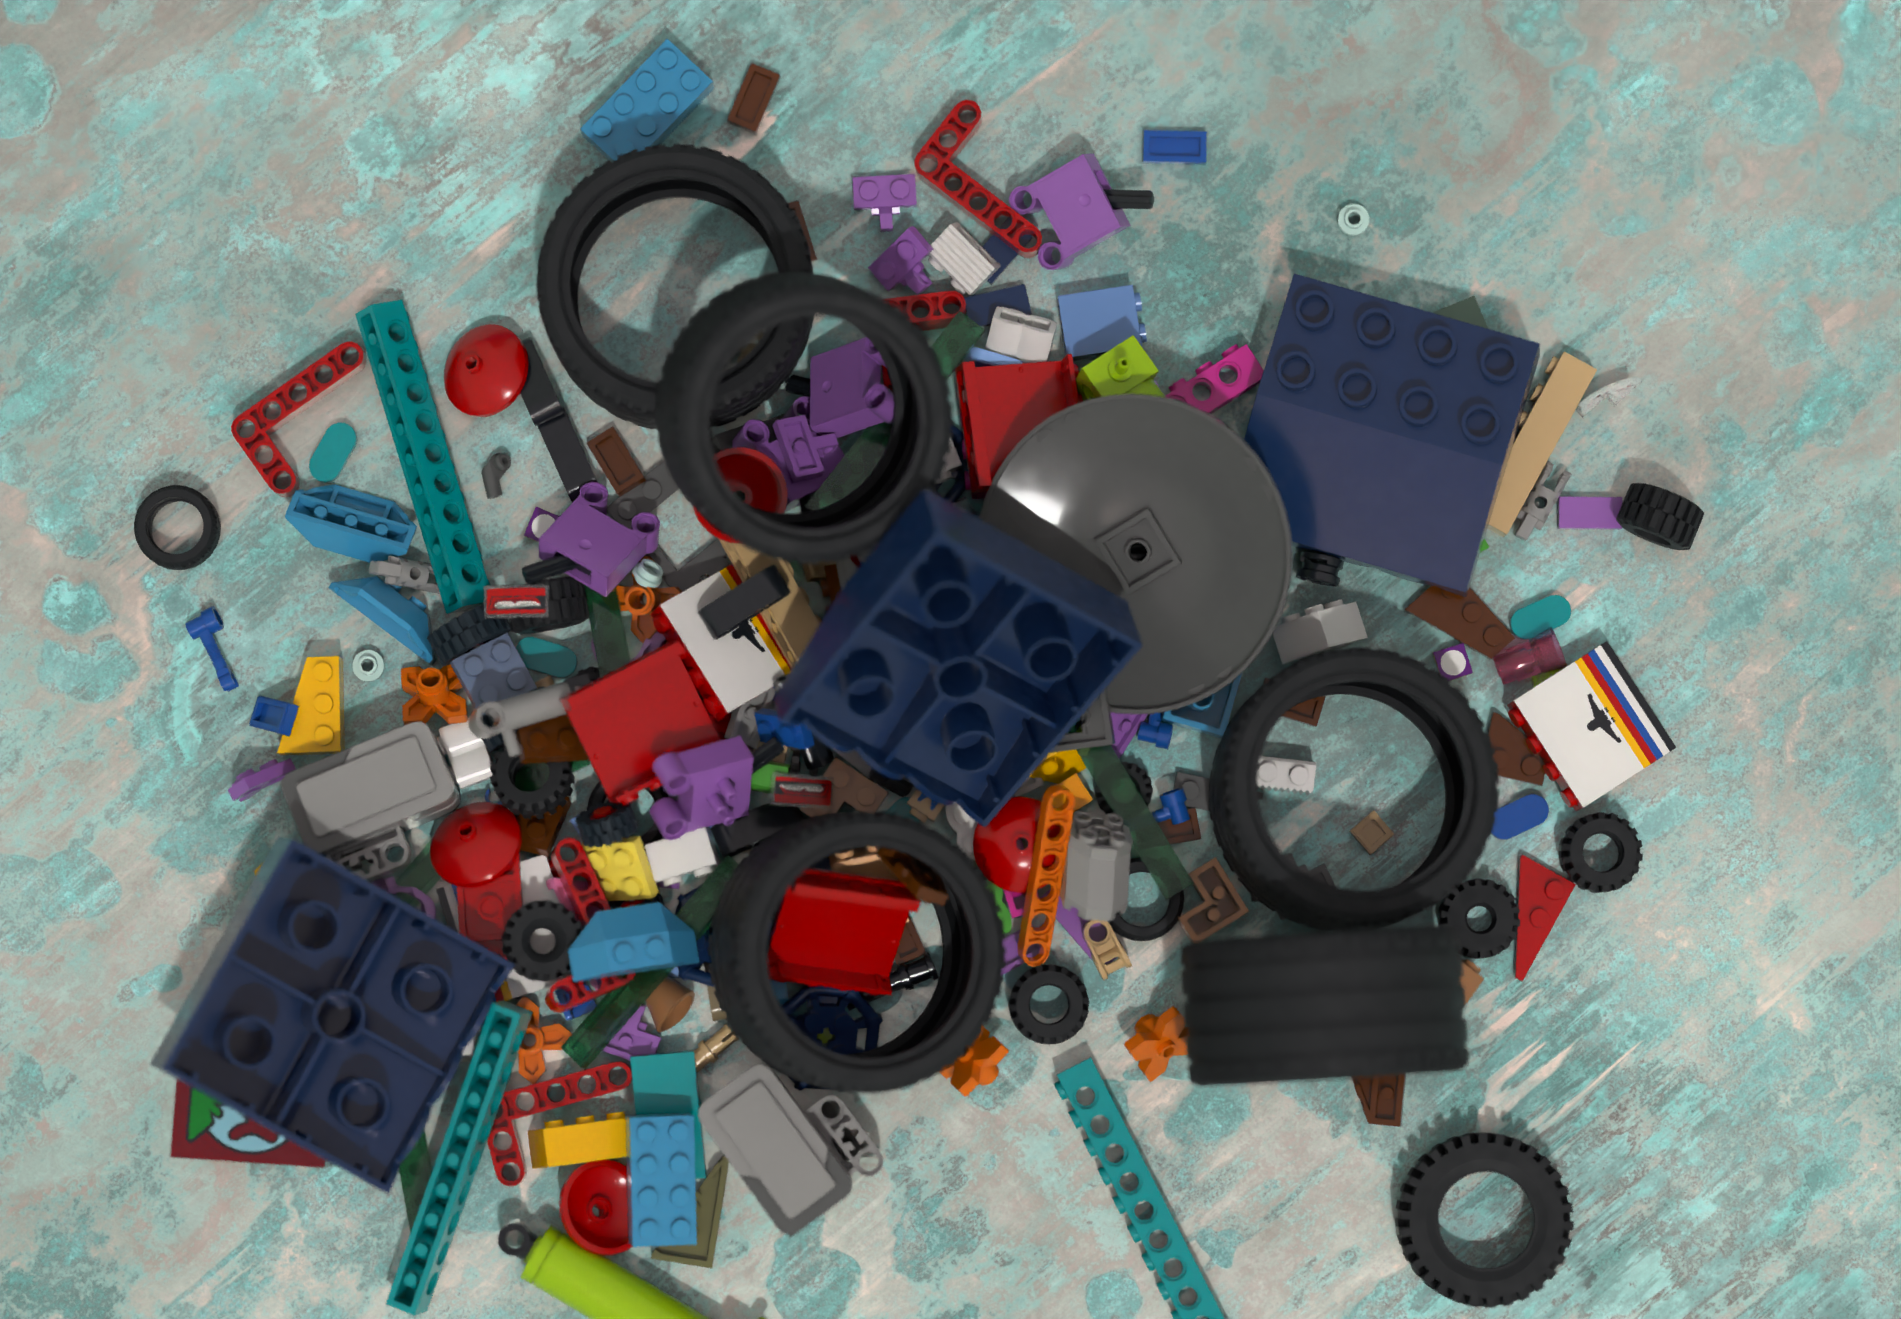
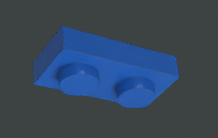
[754,708,815,750]

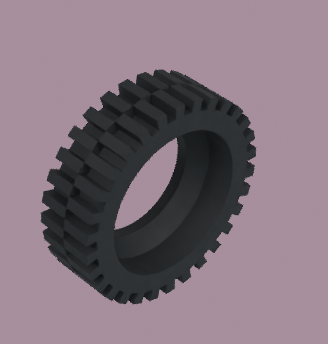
[1395,1132,1574,1308]

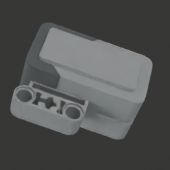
[281,721,461,883]
[698,1065,883,1238]

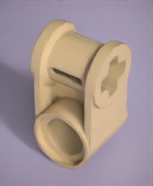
[1082,920,1132,981]

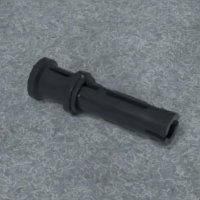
[847,952,939,1011]

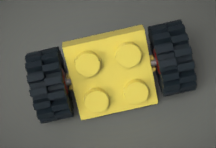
[575,800,665,909]

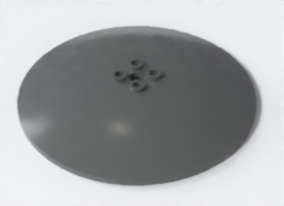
[979,393,1293,714]

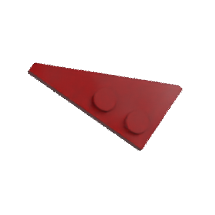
[1514,854,1576,982]

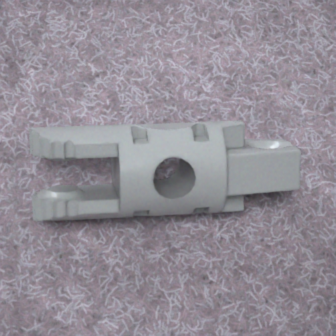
[1515,461,1572,541]
[369,556,440,594]

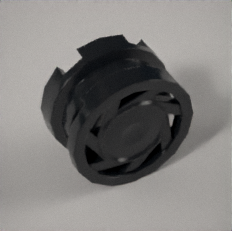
[1296,552,1344,587]

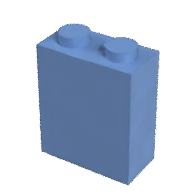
[1057,285,1147,361]

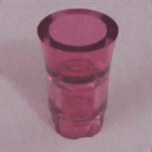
[1492,627,1567,685]

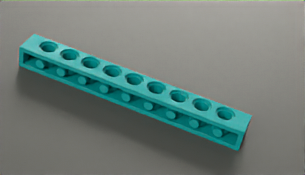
[355,300,492,614]
[386,1001,532,1316]
[1054,1057,1224,1319]

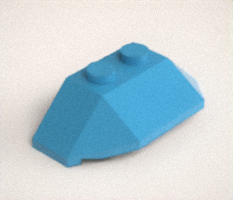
[285,484,417,563]
[328,576,436,666]
[568,902,699,982]

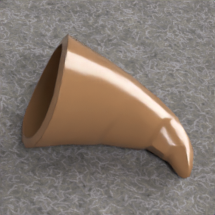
[617,970,695,1032]

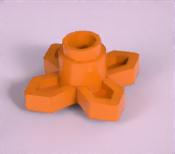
[602,556,683,643]
[401,664,468,725]
[517,996,573,1084]
[1124,1006,1189,1082]
[940,1026,1009,1097]

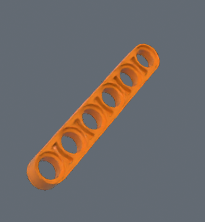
[1017,784,1075,967]

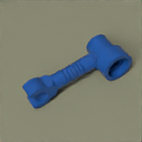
[185,606,239,692]
[1138,712,1173,750]
[1123,787,1190,833]

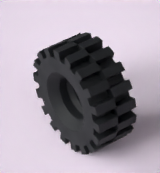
[1438,879,1521,959]
[502,900,582,982]

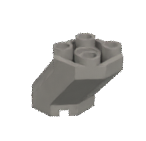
[1060,811,1133,921]

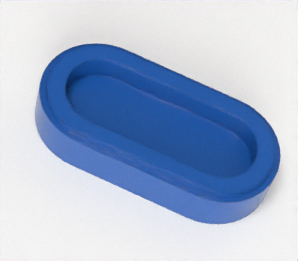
[1491,794,1549,840]

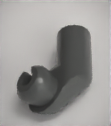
[481,453,511,499]

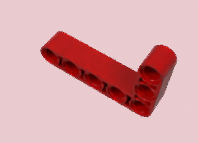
[914,100,1042,258]
[881,291,966,434]
[231,341,367,497]
[545,838,636,1013]
[487,1062,632,1186]

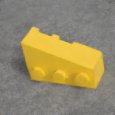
[277,656,345,756]
[527,1111,626,1169]

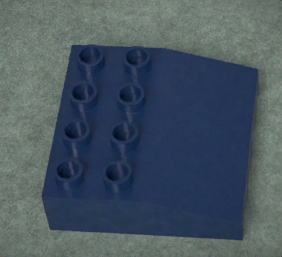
[1244,273,1540,597]
[774,489,1143,827]
[149,837,515,1194]

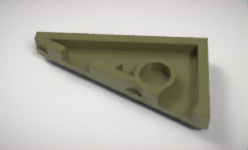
[651,1156,729,1268]

